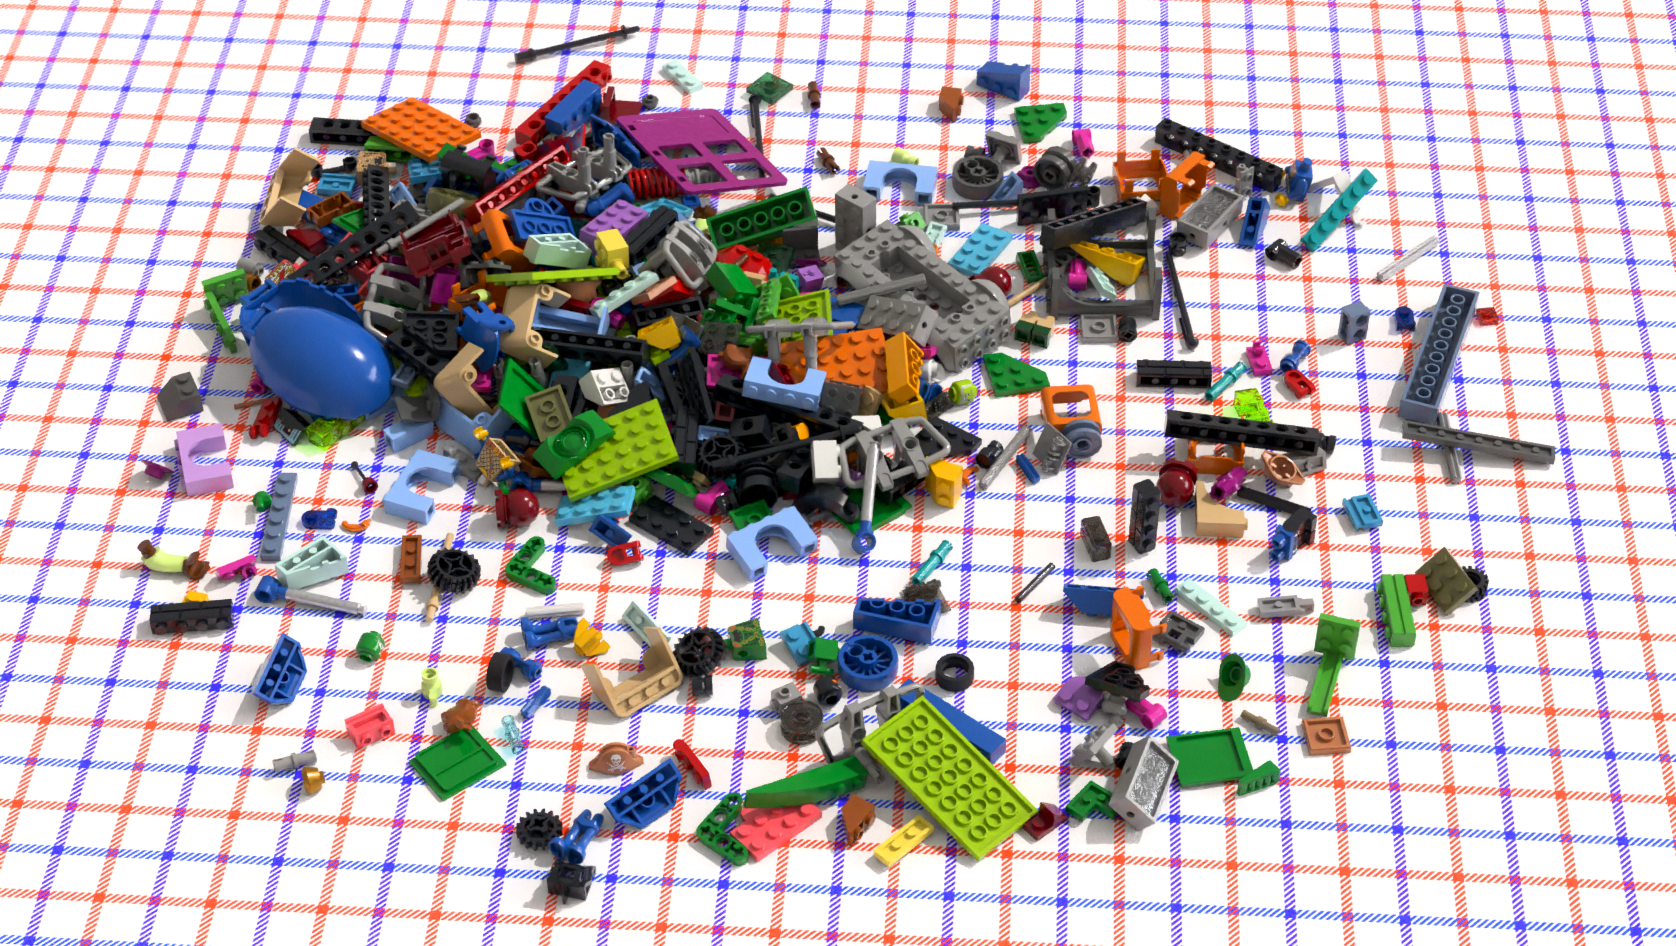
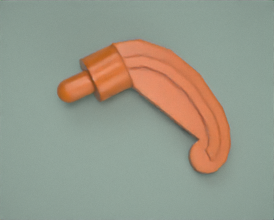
[962,466,979,486]
[342,518,371,532]

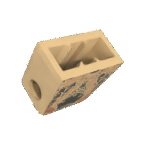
[356,151,397,185]

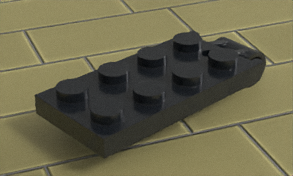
[1016,185,1100,226]

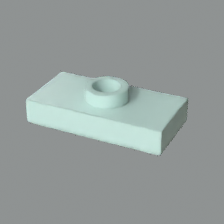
[925,221,947,248]

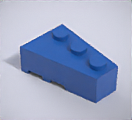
[976,61,1031,102]

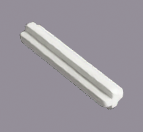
[525,602,585,619]

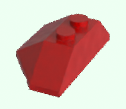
[716,244,773,281]

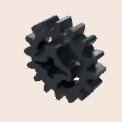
[516,808,563,851]

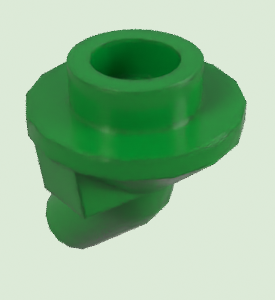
[252,491,272,512]

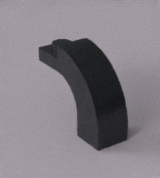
[791,483,861,525]

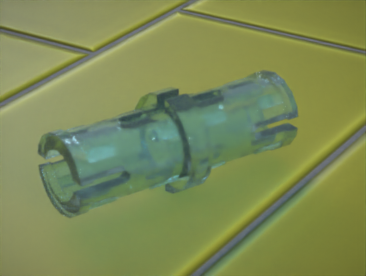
[501,715,525,754]

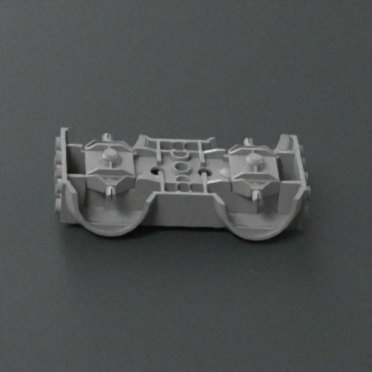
[834,219,1011,373]

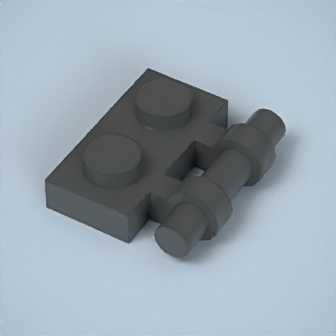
[1152,610,1205,654]

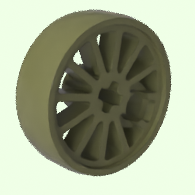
[425,187,479,218]

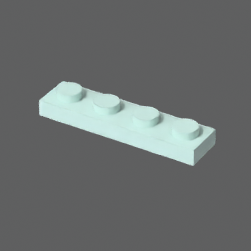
[589,270,659,318]
[1175,578,1247,637]

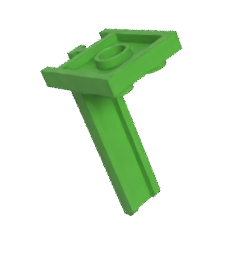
[201,268,248,354]
[755,272,800,325]
[1306,613,1361,717]

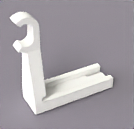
[1309,171,1366,227]

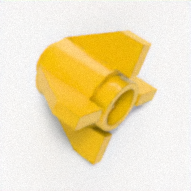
[573,618,611,656]

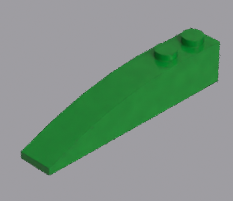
[743,756,868,808]

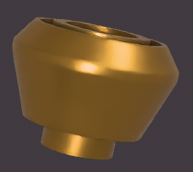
[301,766,326,795]

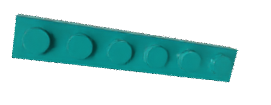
[1300,168,1378,252]

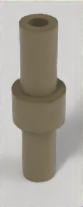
[1240,710,1280,736]

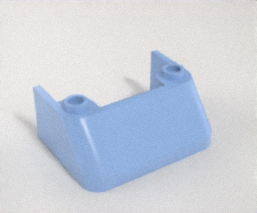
[532,300,610,335]
[434,391,515,455]

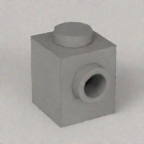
[769,682,803,718]

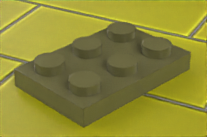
[524,384,572,444]
[1415,547,1478,615]

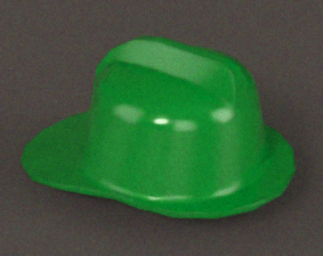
[1218,654,1251,702]

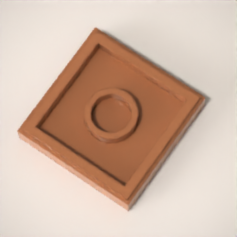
[631,276,678,305]
[1301,716,1351,756]

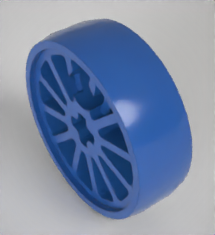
[837,635,899,692]

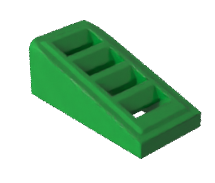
[1015,250,1045,283]
[1237,760,1281,796]

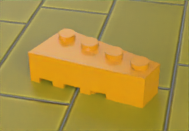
[884,332,924,404]

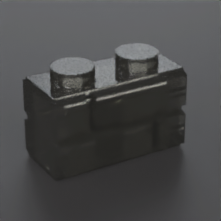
[1080,516,1112,562]

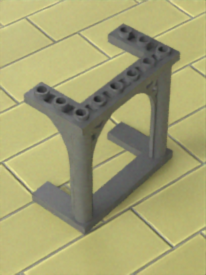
[1042,208,1163,320]

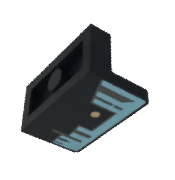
[273,408,317,446]

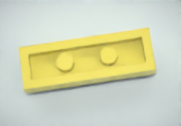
[873,815,934,867]

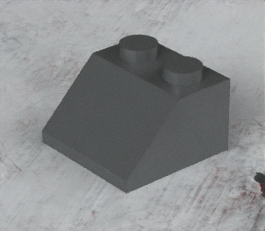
[157,372,204,422]

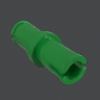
[1146,568,1175,603]

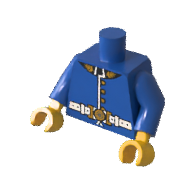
[1274,158,1313,207]

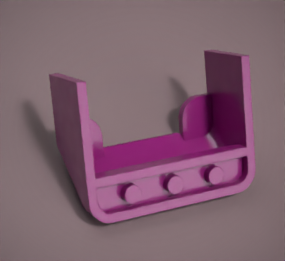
[386,256,467,307]

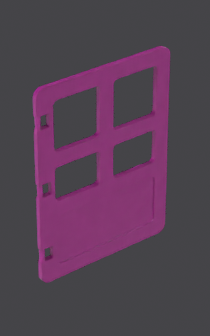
[616,108,788,195]

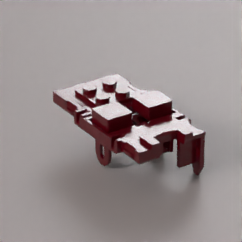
[399,209,472,279]

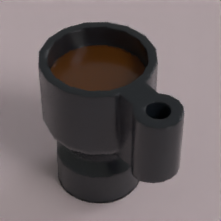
[975,440,1003,469]

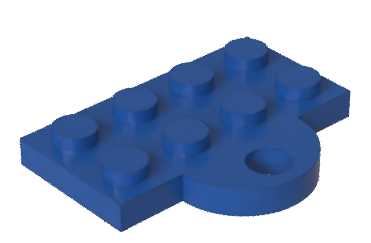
[507,198,576,244]

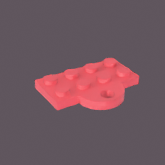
[729,802,822,863]

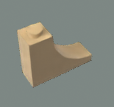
[1195,481,1248,538]

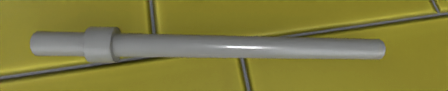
[375,198,465,256]

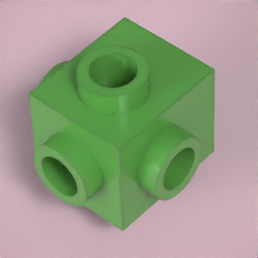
[895,211,927,229]
[624,475,654,507]

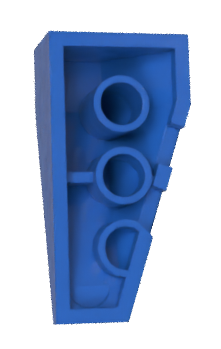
[590,114,641,169]

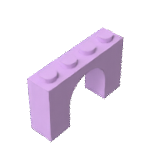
[174,423,234,497]

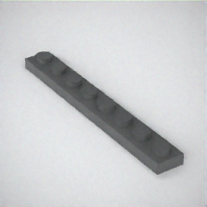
[1402,420,1555,465]

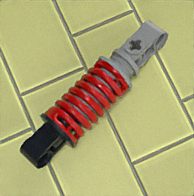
[598,165,733,200]

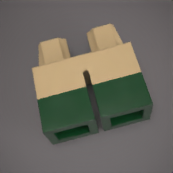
[1014,311,1055,349]

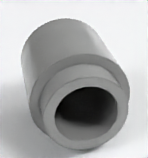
[236,257,264,277]

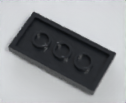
[629,495,714,556]

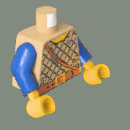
[473,426,521,486]

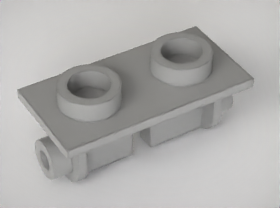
[1234,164,1254,197]

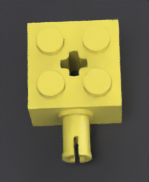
[594,229,629,279]

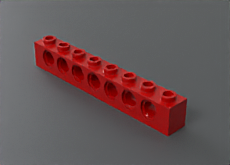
[515,60,612,145]
[462,145,571,225]

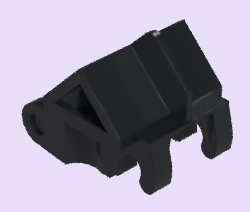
[547,859,596,905]

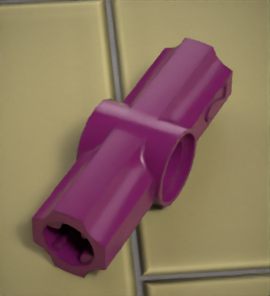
[1209,466,1247,501]

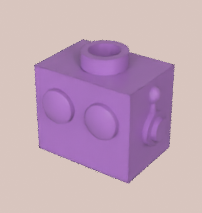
[796,265,825,293]

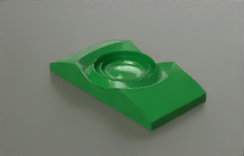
[532,409,616,480]
[643,468,700,499]

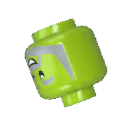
[948,379,977,405]

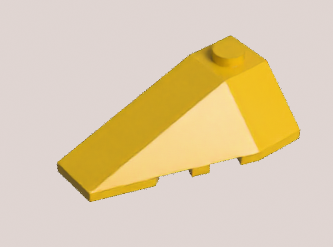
[1069,241,1147,286]

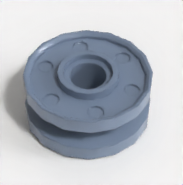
[1061,419,1102,459]

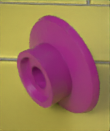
[1016,166,1041,189]
[795,259,827,270]
[141,459,174,480]

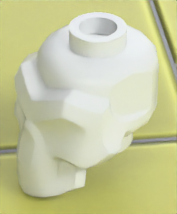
[918,357,945,386]

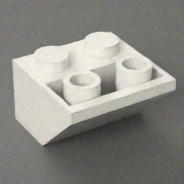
[579,367,629,406]
[811,440,841,485]

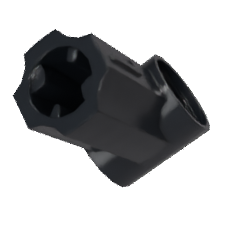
[1265,238,1303,269]

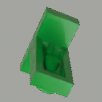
[708,297,760,332]

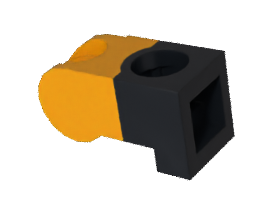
[773,422,809,445]

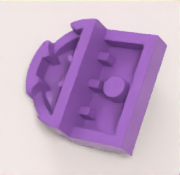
[1053,676,1104,722]

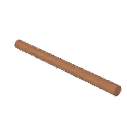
[234,396,282,409]

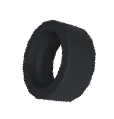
[486,652,514,693]
[935,653,974,692]

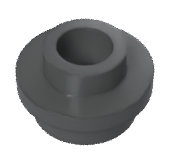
[642,94,659,110]
[465,113,482,128]

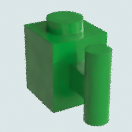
[807,637,840,676]

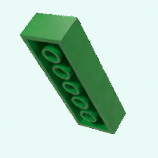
[705,186,819,251]

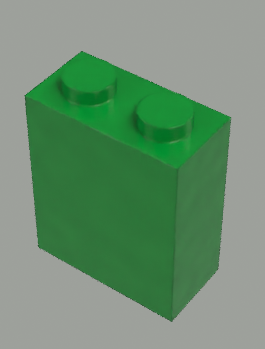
[705,262,761,306]

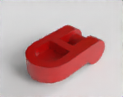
[1284,370,1316,399]
[607,540,644,566]

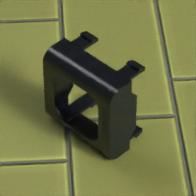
[440,144,497,198]

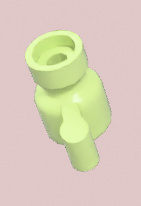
[890,147,919,165]
[421,667,443,708]

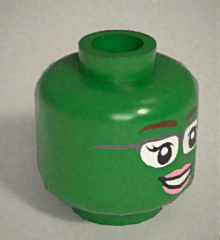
[356,631,385,662]

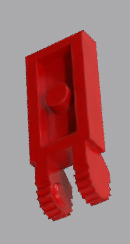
[249,398,283,439]
[673,739,712,790]

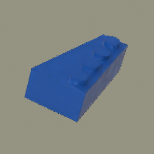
[544,79,602,136]
[853,598,941,645]

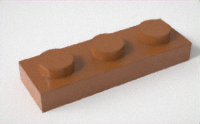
[400,535,422,584]

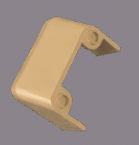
[259,147,320,226]
[499,283,571,369]
[434,342,499,420]
[580,627,683,717]

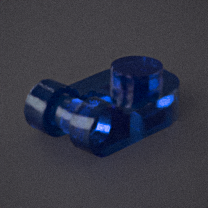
[1394,306,1416,332]
[301,508,338,530]

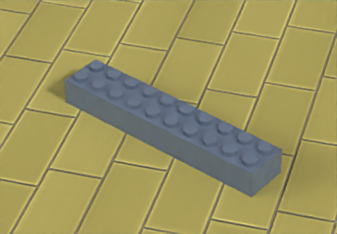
[1398,283,1480,425]

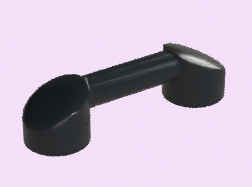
[311,156,357,178]

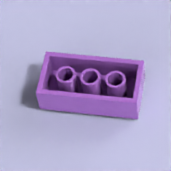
[579,199,650,255]

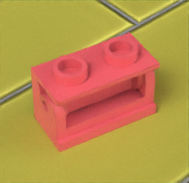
[345,703,395,749]

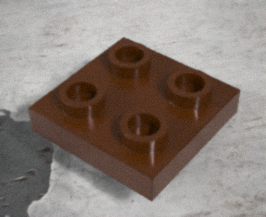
[515,447,562,479]

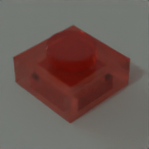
[1475,307,1499,326]

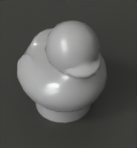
[1101,694,1127,729]

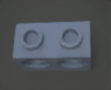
[1338,300,1371,345]

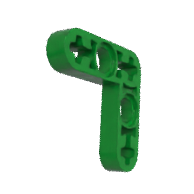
[505,536,557,595]
[696,792,749,866]

